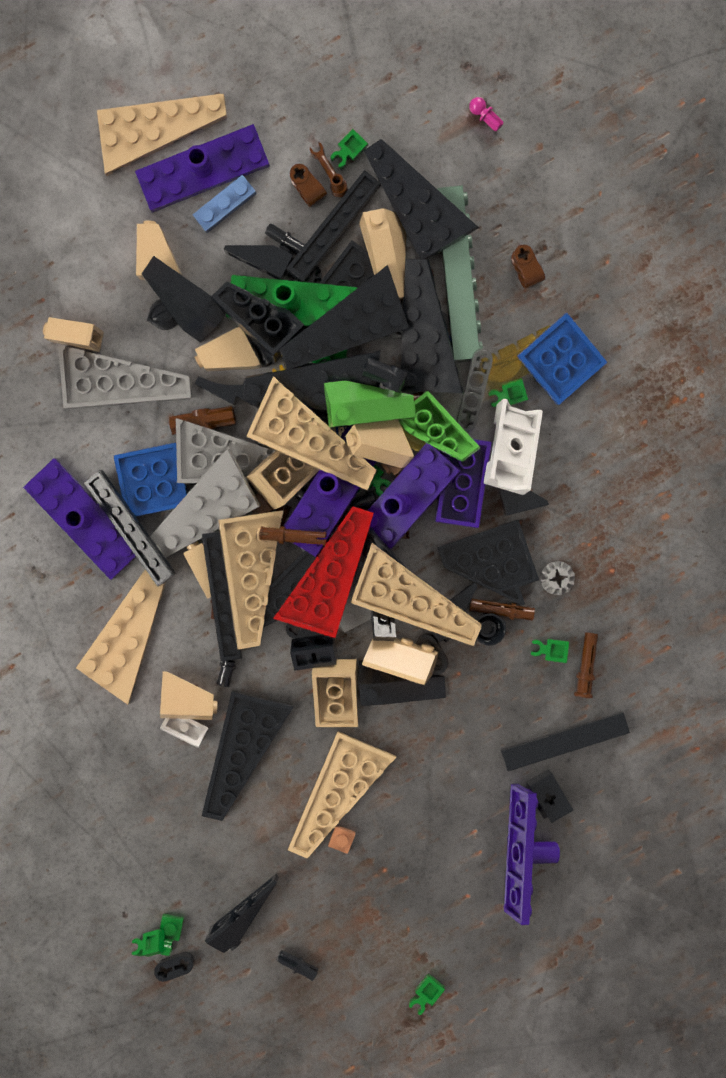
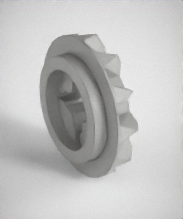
[540,561,575,595]

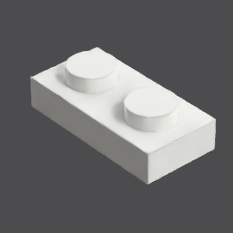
[160,718,208,748]

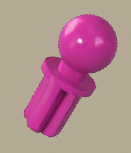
[469,97,504,131]

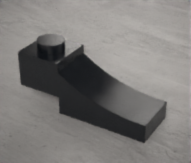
[194,376,261,408]

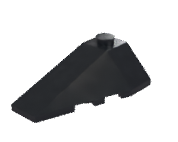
[141,256,226,343]
[211,281,304,363]
[359,660,446,706]
[205,873,279,953]

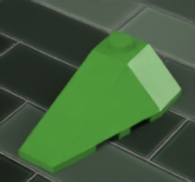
[324,381,416,427]
[395,391,480,462]

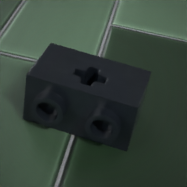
[527,769,574,823]

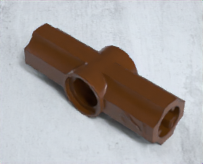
[169,406,236,435]

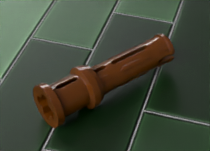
[574,632,599,698]

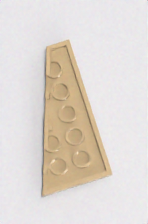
[97,93,227,176]
[247,376,376,490]
[218,510,284,649]
[351,543,481,646]
[76,570,166,705]
[288,731,396,858]

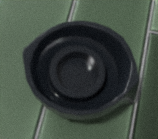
[147,299,178,330]
[476,614,506,646]

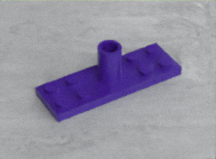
[135,124,270,213]
[284,426,377,557]
[362,443,462,558]
[23,458,136,580]
[504,784,560,925]

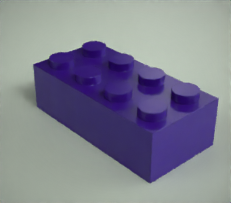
[435,439,492,528]

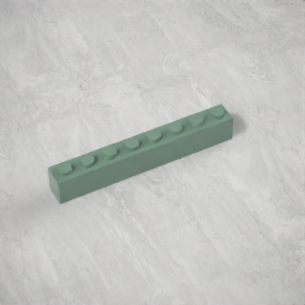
[437,185,483,363]

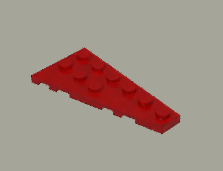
[273,506,374,638]

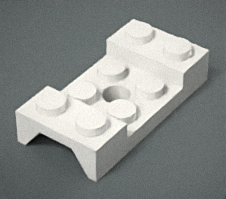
[484,399,543,495]

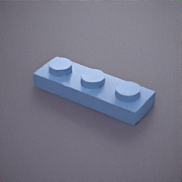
[192,175,257,233]

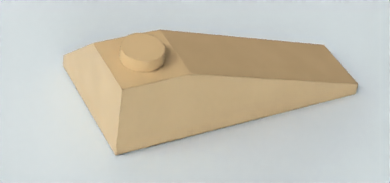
[359,208,406,299]

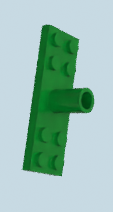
[226,275,357,327]

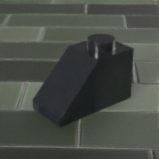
[499,490,549,516]

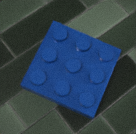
[517,313,607,405]
[113,443,187,517]

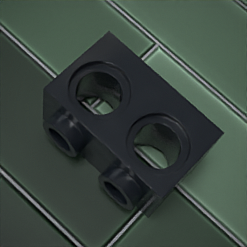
[290,635,337,671]

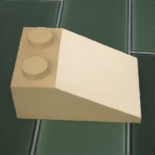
[245,450,320,509]
[312,659,358,727]

